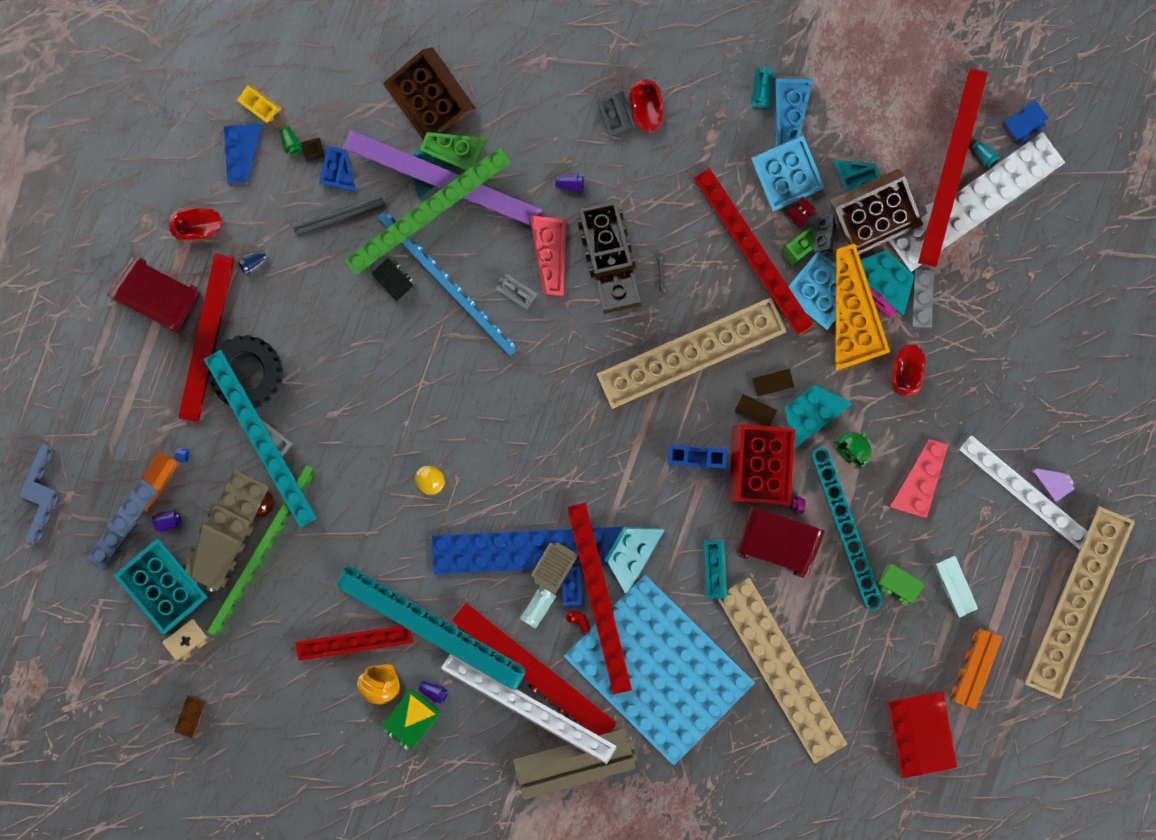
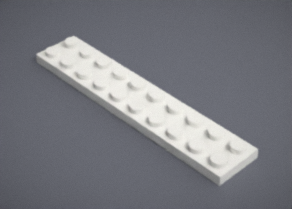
[888,132,1065,272]

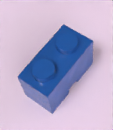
[1002,100,1049,143]

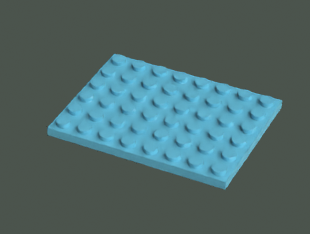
[564,575,755,765]

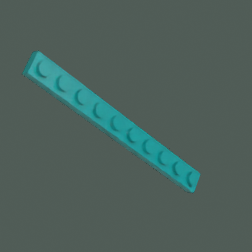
[204,350,317,528]

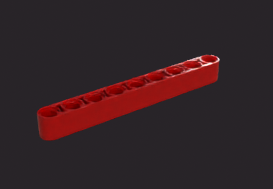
[179,253,235,423]

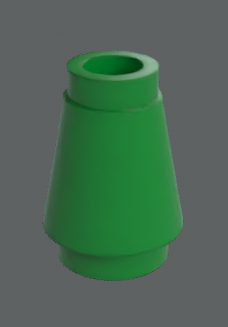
[279,126,302,156]

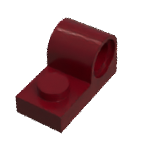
[786,196,816,228]

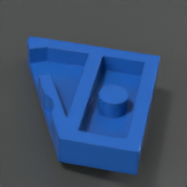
[319,146,356,192]

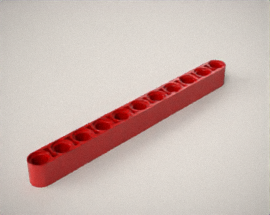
[918,68,988,268]

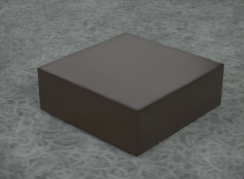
[301,138,325,162]

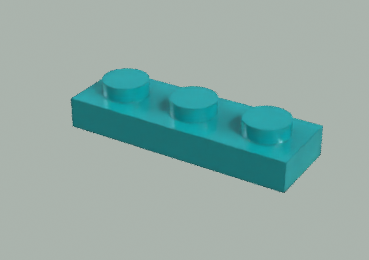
[704,540,727,599]

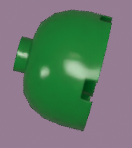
[834,431,872,469]

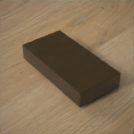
[752,368,794,397]
[734,394,777,426]

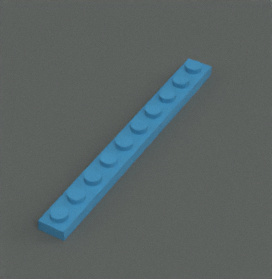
[377,213,515,357]

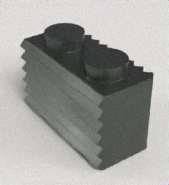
[371,258,415,303]

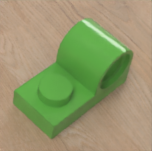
[780,227,816,266]

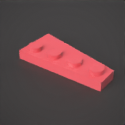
[530,216,567,296]
[890,439,948,518]

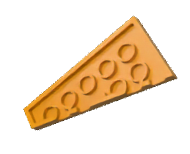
[835,243,890,370]

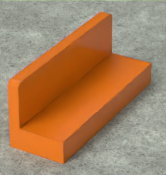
[140,452,179,512]

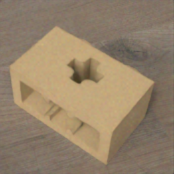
[162,619,209,661]

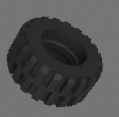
[208,335,283,408]

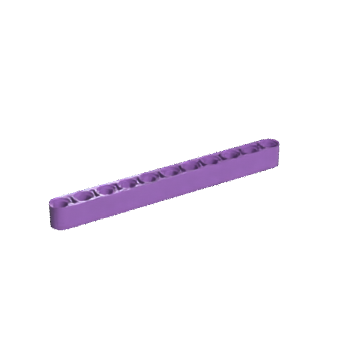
[343,130,543,226]

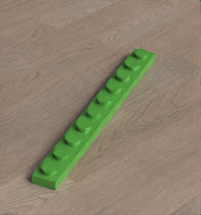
[344,147,511,275]
[207,465,314,635]

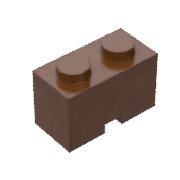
[174,695,208,738]

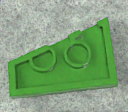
[419,132,487,171]

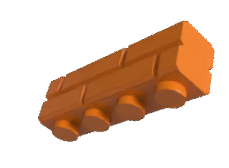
[951,629,1002,710]

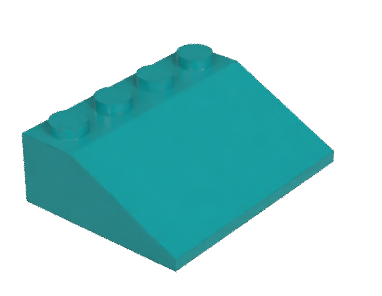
[114,538,207,635]

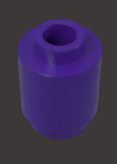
[152,509,182,532]

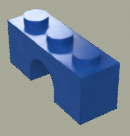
[667,445,727,470]

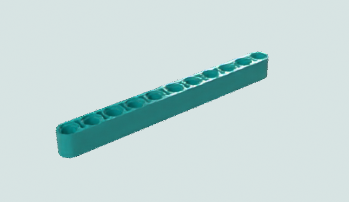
[336,566,526,689]

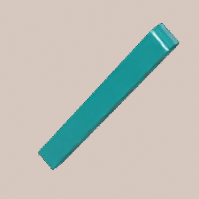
[811,447,882,610]

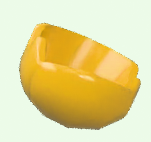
[414,465,445,495]

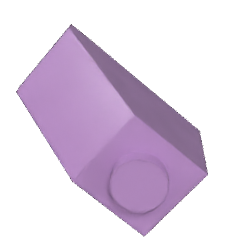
[1031,469,1075,503]

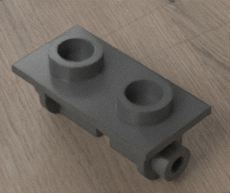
[813,214,837,256]

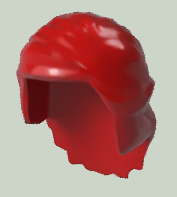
[629,79,663,133]
[169,207,223,241]
[890,344,926,397]

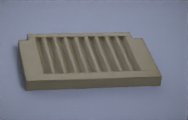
[531,542,578,594]

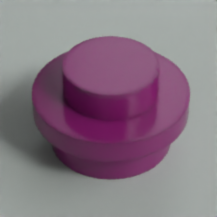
[790,496,806,515]

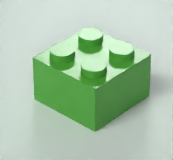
[876,564,925,605]

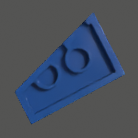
[224,123,262,184]

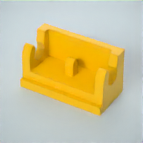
[237,85,282,123]

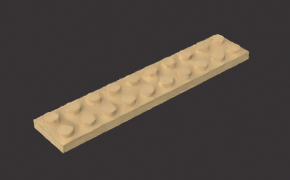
[596,297,787,409]
[1024,506,1135,699]
[717,577,847,764]

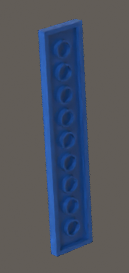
[432,527,623,574]

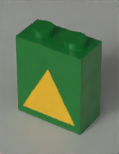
[382,688,442,750]

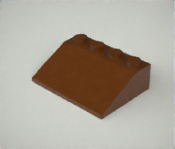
[383,47,476,140]
[829,169,923,254]

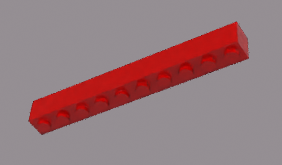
[452,603,617,736]

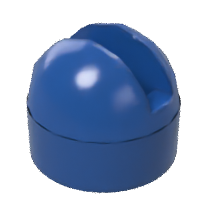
[174,448,190,463]

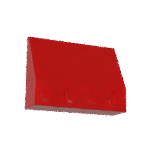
[729,424,795,505]
[886,691,957,778]

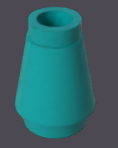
[971,140,1000,168]

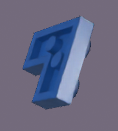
[560,566,582,606]

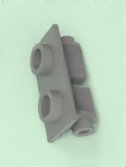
[496,273,538,310]

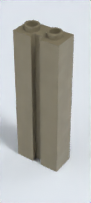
[513,729,638,800]

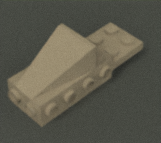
[183,469,269,592]

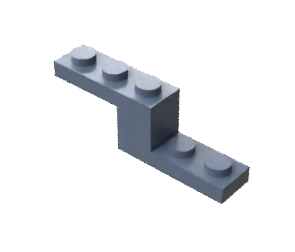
[19,443,58,544]
[87,479,158,569]

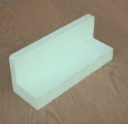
[934,556,978,618]

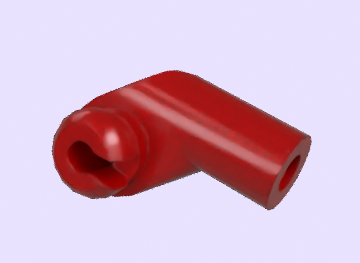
[565,611,591,634]

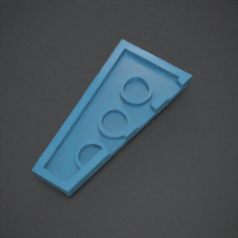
[774,79,813,147]

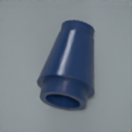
[238,250,268,274]

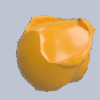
[356,663,400,705]

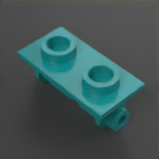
[751,67,774,108]

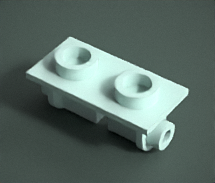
[520,586,556,629]

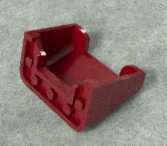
[107,256,200,334]
[735,507,825,578]

